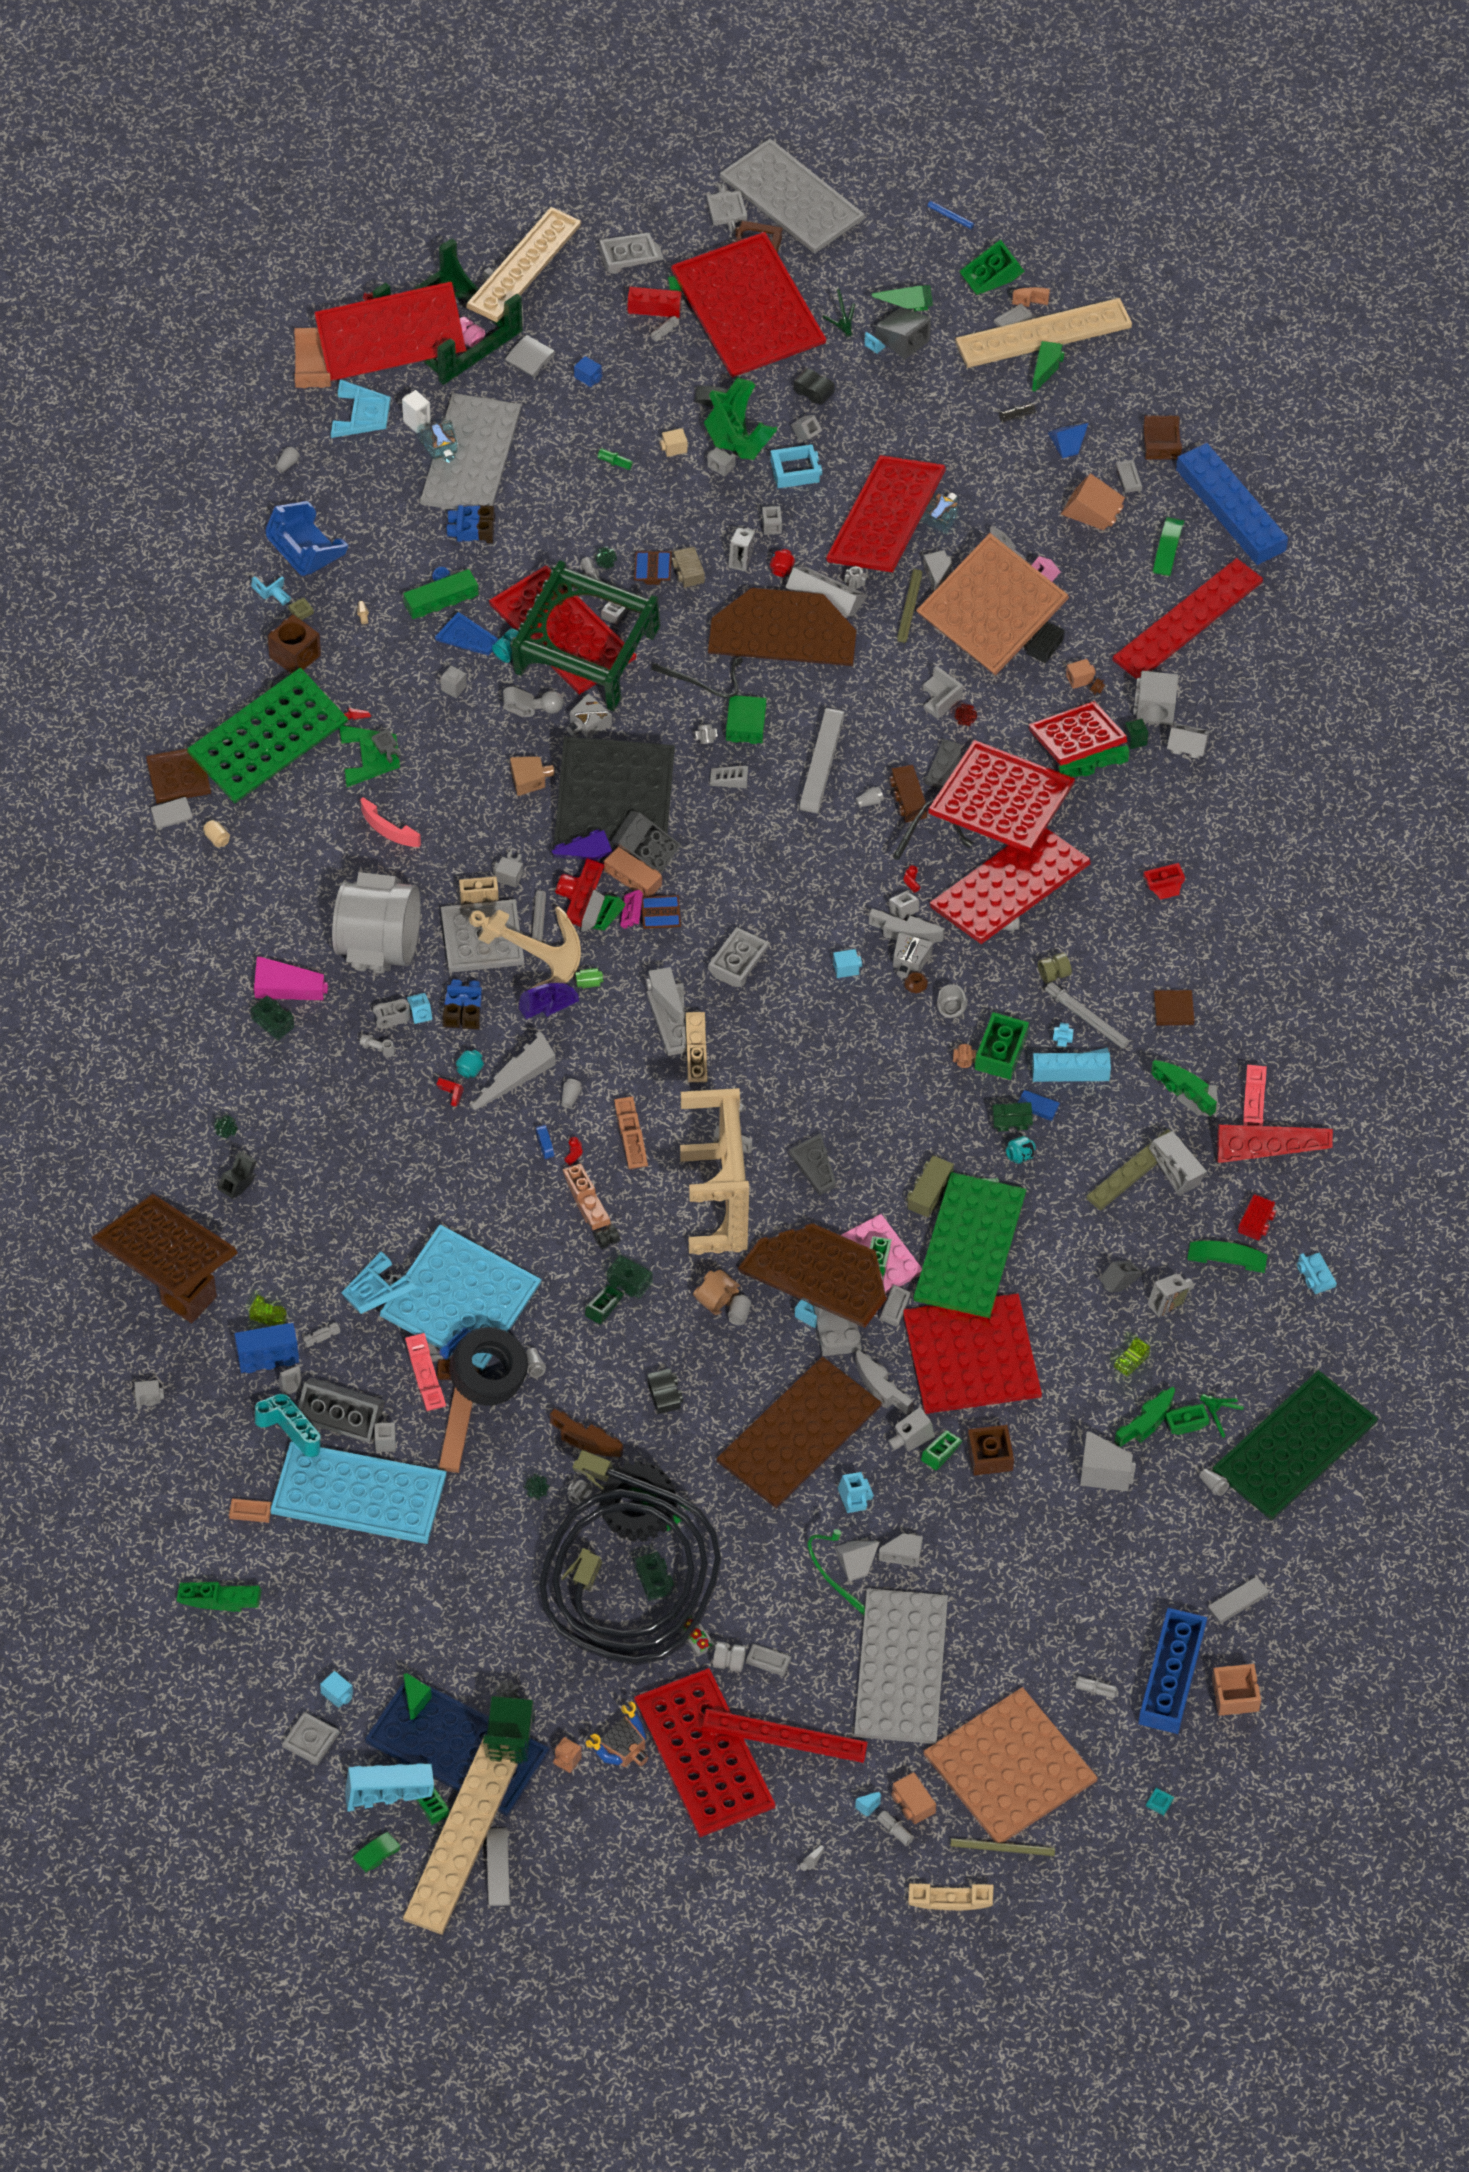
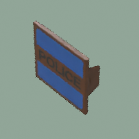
[634,551,672,585]
[642,895,681,929]

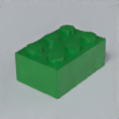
[975,1012,1029,1080]

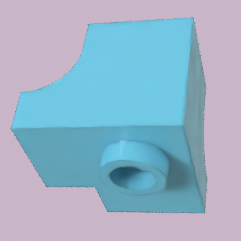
[838,1472,874,1513]

